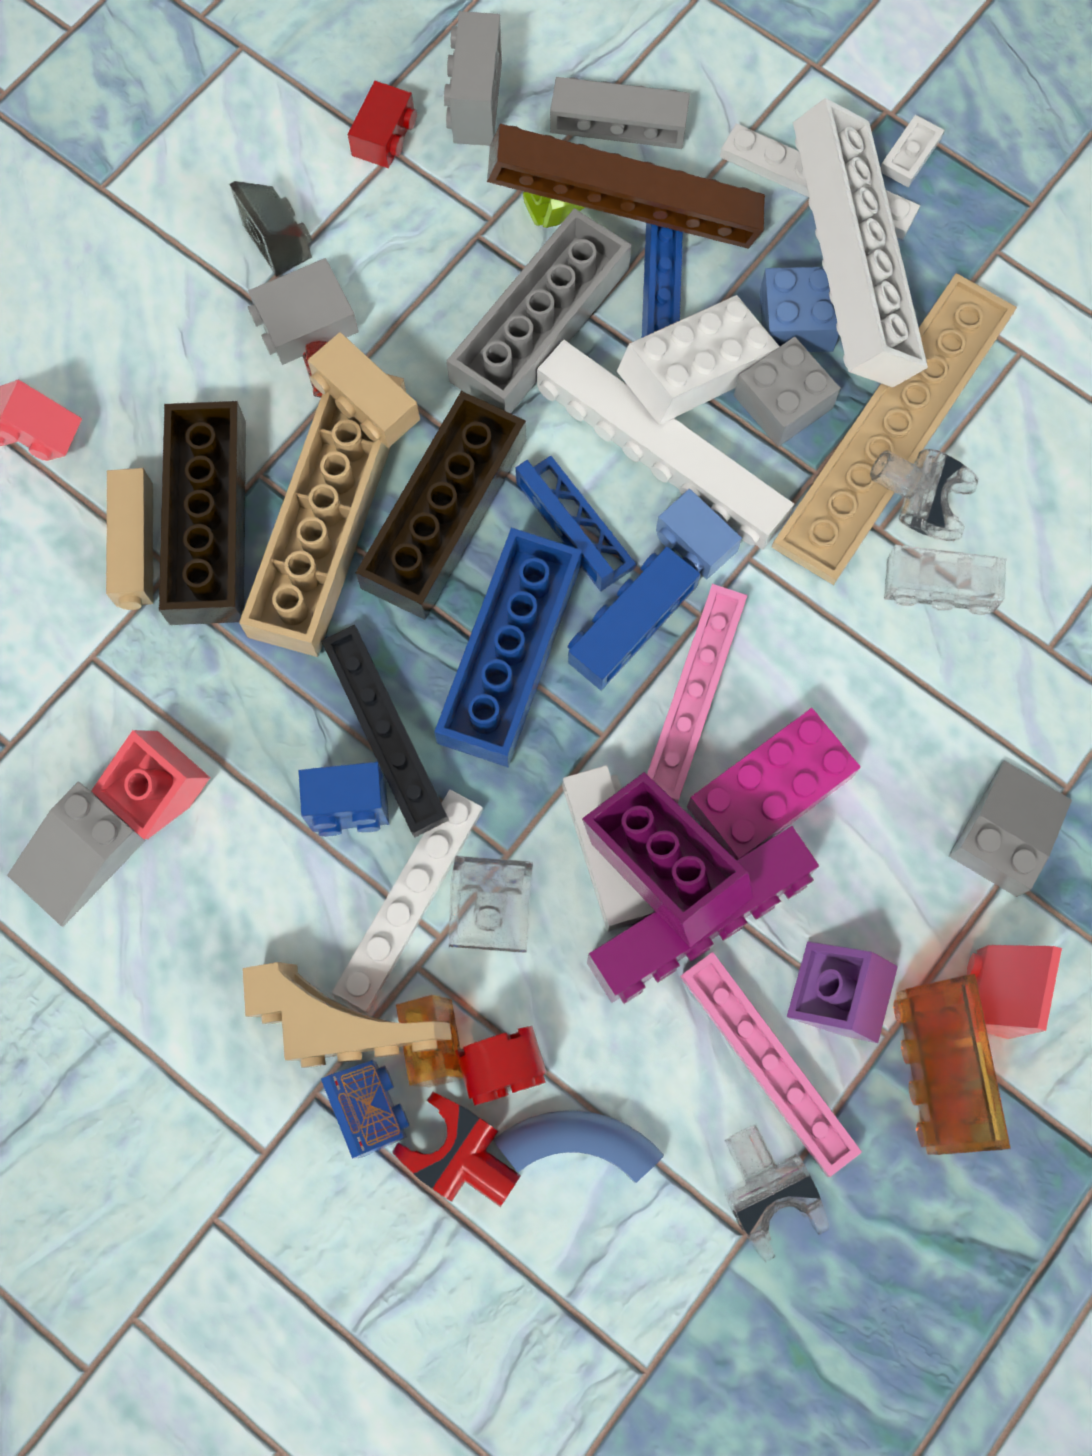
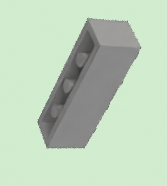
[550,77,690,149]

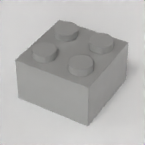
[734,337,841,447]

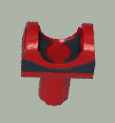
[392,1091,521,1207]

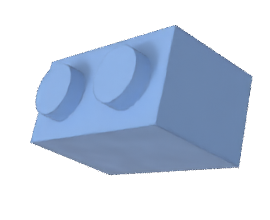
[656,488,742,580]

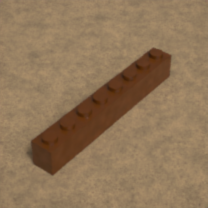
[487,124,765,249]

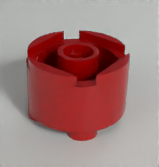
[455,1026,547,1106]

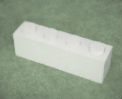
[562,765,654,932]

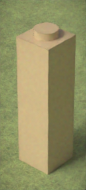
[106,468,153,610]

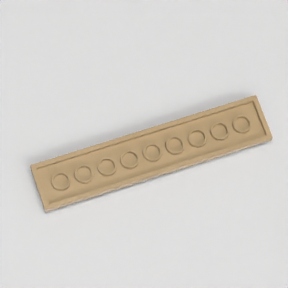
[772,273,1017,585]

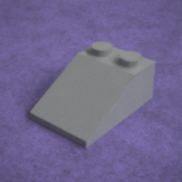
[949,760,1072,897]
[7,781,146,927]

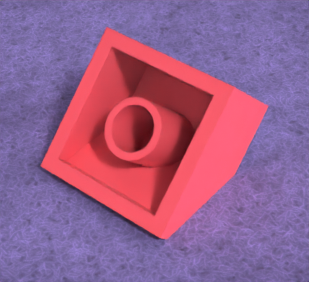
[91,730,211,840]

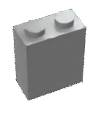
[248,258,358,365]

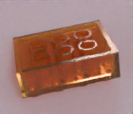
[893,974,1011,1155]

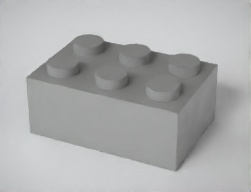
[444,11,502,146]

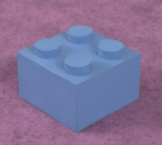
[760,267,839,352]

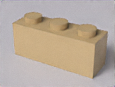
[308,332,420,448]

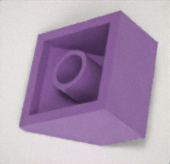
[787,942,898,1043]

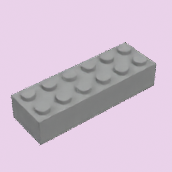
[447,208,631,413]

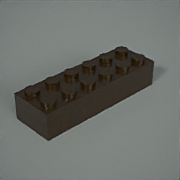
[355,391,526,620]
[159,401,246,625]

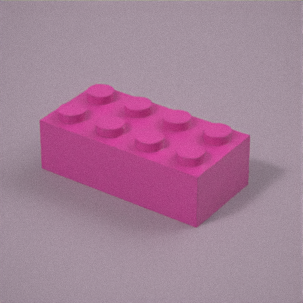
[687,708,861,860]

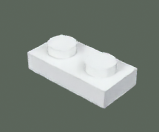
[880,115,945,188]

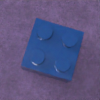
[298,762,389,837]

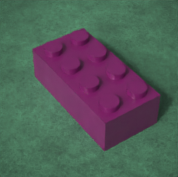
[582,772,754,947]

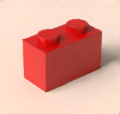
[347,80,417,169]

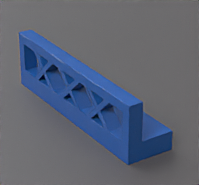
[515,456,636,592]

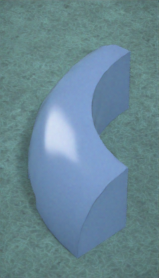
[493,1110,664,1183]

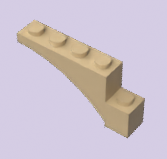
[242,962,451,1068]

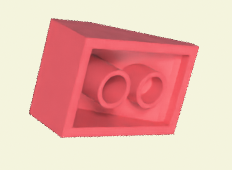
[959,945,1062,1039]

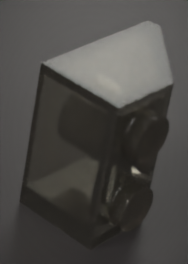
[229,181,312,277]

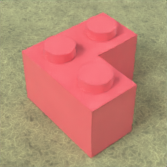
[0,379,82,461]

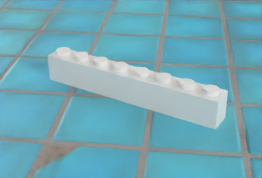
[537,340,794,550]

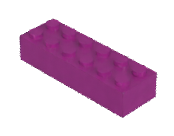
[587,826,819,1004]

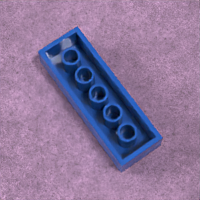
[434,527,582,768]

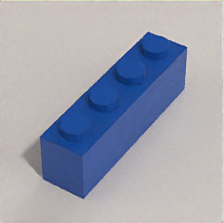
[567,546,701,691]

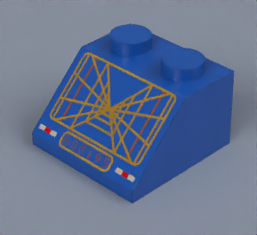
[321,1060,410,1159]

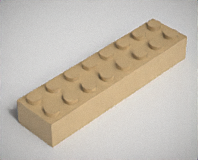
[239,374,406,657]

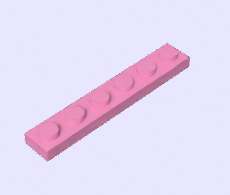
[647,584,748,804]
[680,952,862,1177]

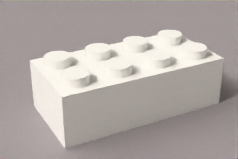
[617,295,780,425]

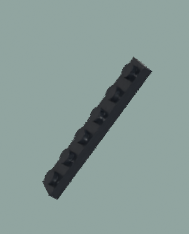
[321,624,449,837]

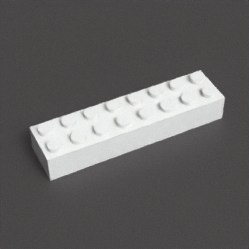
[793,98,928,387]

